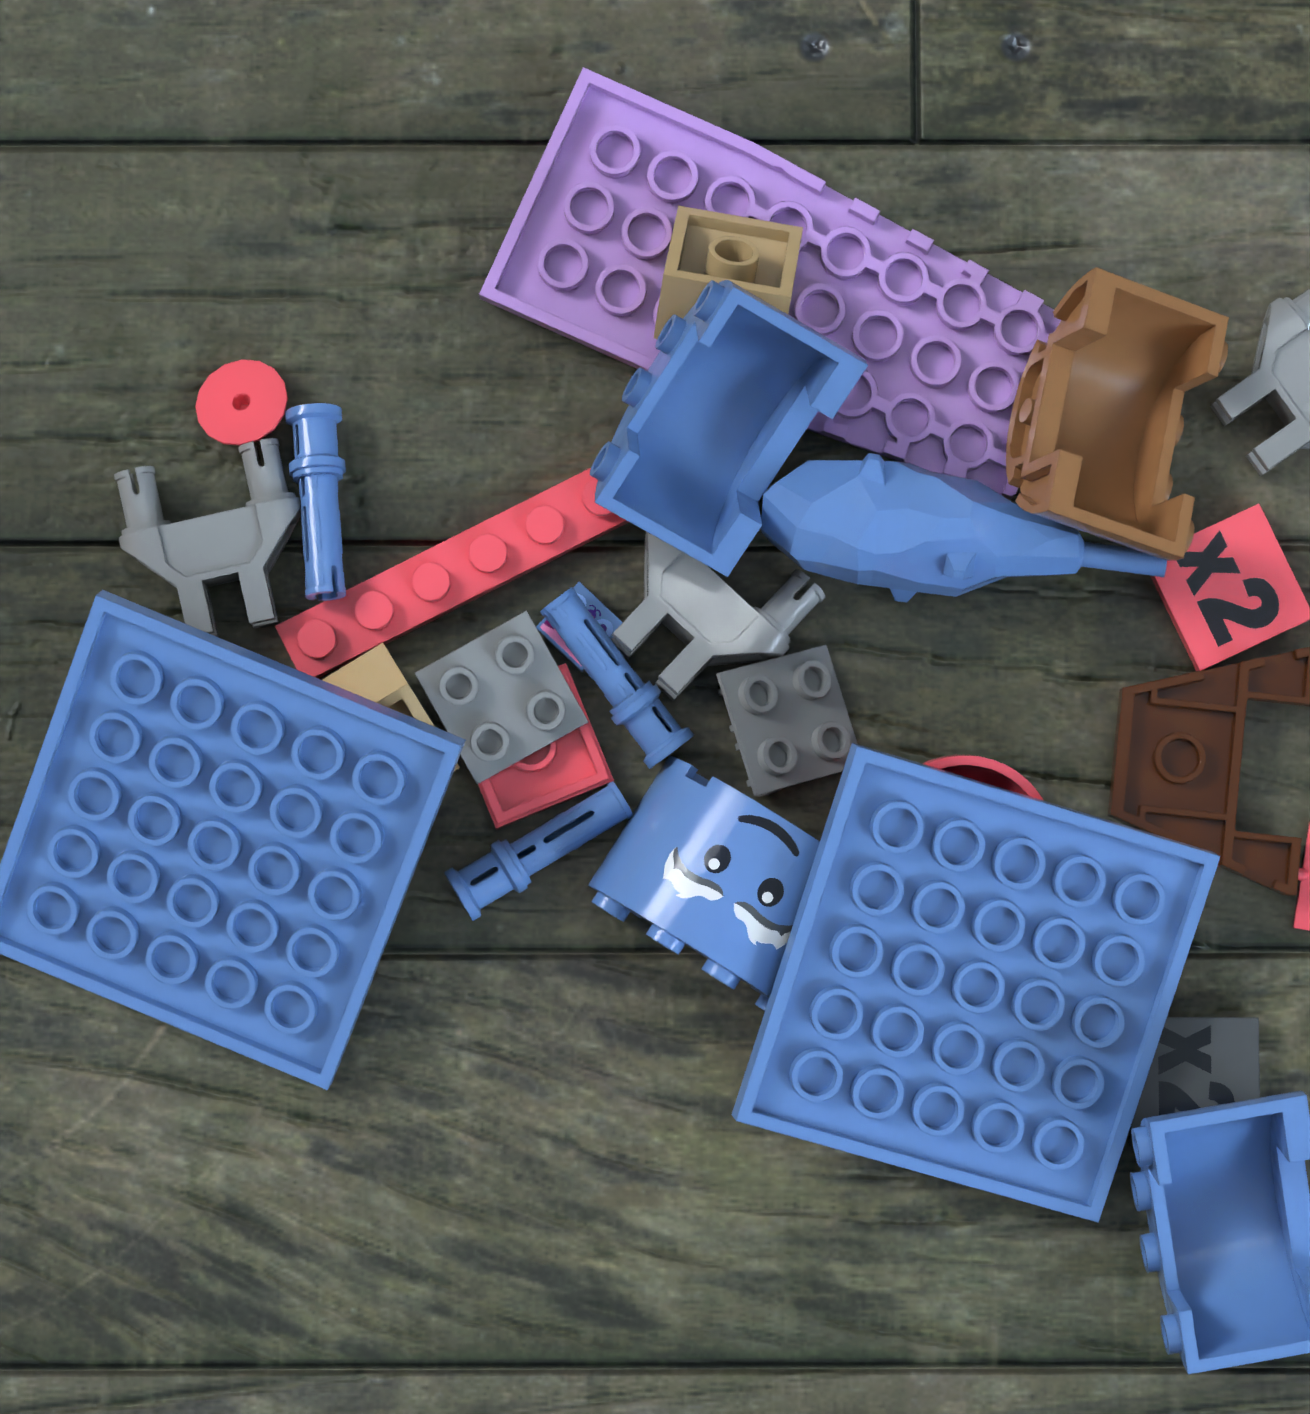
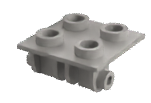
[415,610,588,784]
[716,645,858,797]

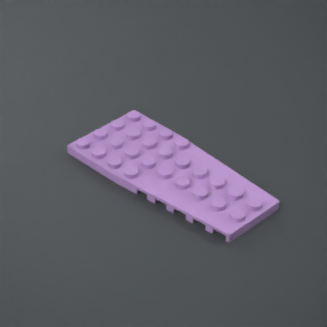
[479,67,1061,500]

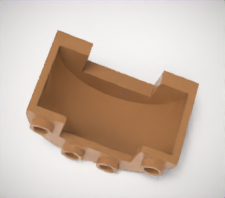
[1006,267,1229,561]

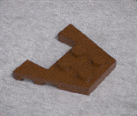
[1108,647,1310,896]

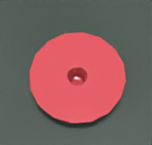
[195,360,288,446]

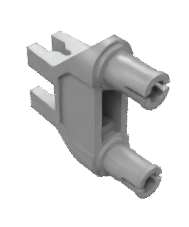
[1210,288,1310,477]
[114,438,301,637]
[611,532,825,702]

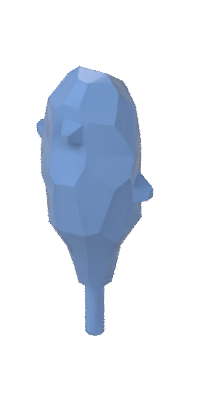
[760,453,1167,603]

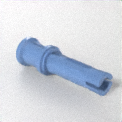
[285,403,346,601]
[540,587,694,769]
[444,781,633,921]

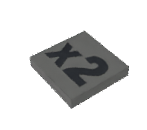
[1129,1017,1260,1146]

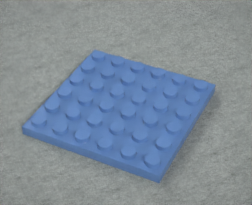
[0,590,466,1090]
[731,743,1221,1223]

